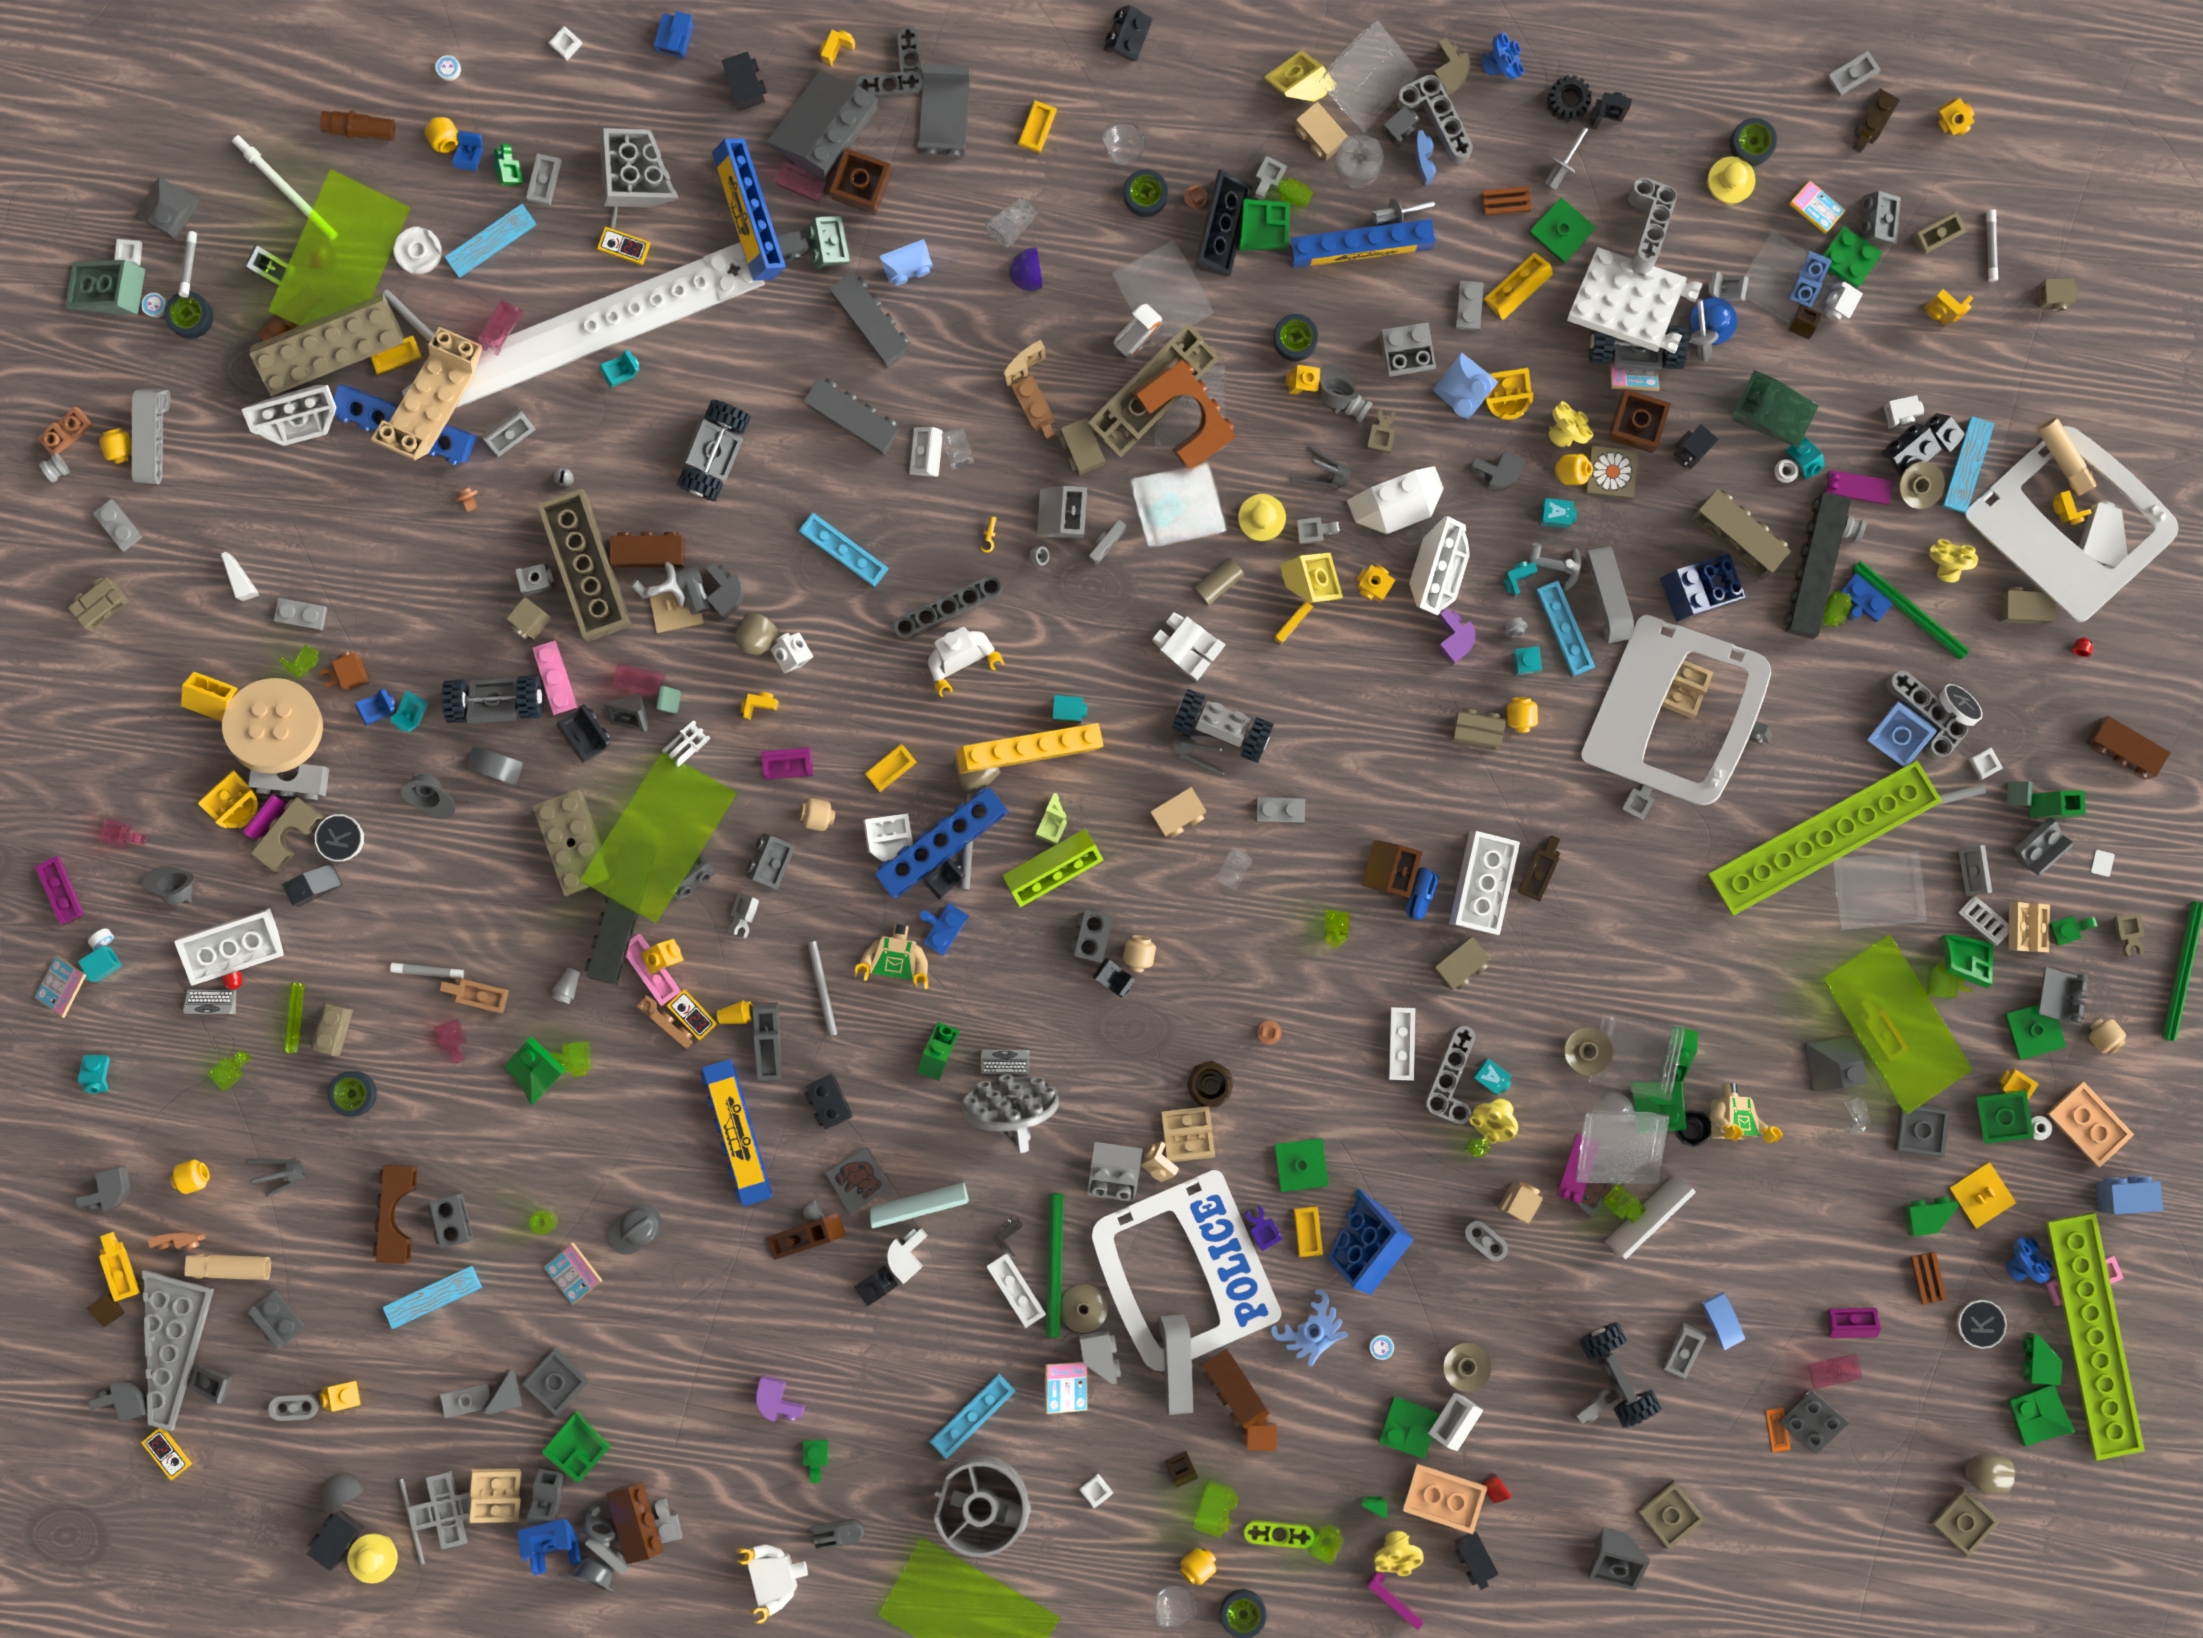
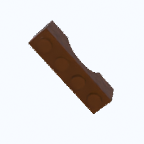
[373,1164,418,1264]

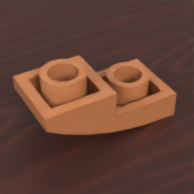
[37,407,93,455]
[147,1232,206,1251]

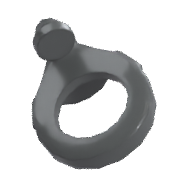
[582,1505,616,1543]

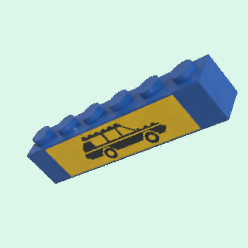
[712,138,786,281]
[1290,219,1435,268]
[700,1059,774,1207]

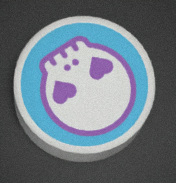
[436,55,461,81]
[142,293,167,318]
[88,929,114,950]
[1369,1335,1394,1360]

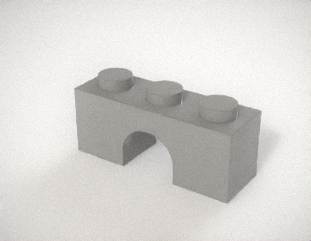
[248,764,329,800]

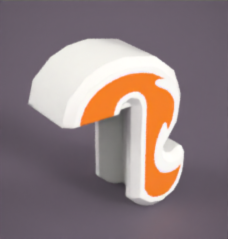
[1114,304,1162,358]

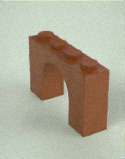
[1132,358,1236,471]

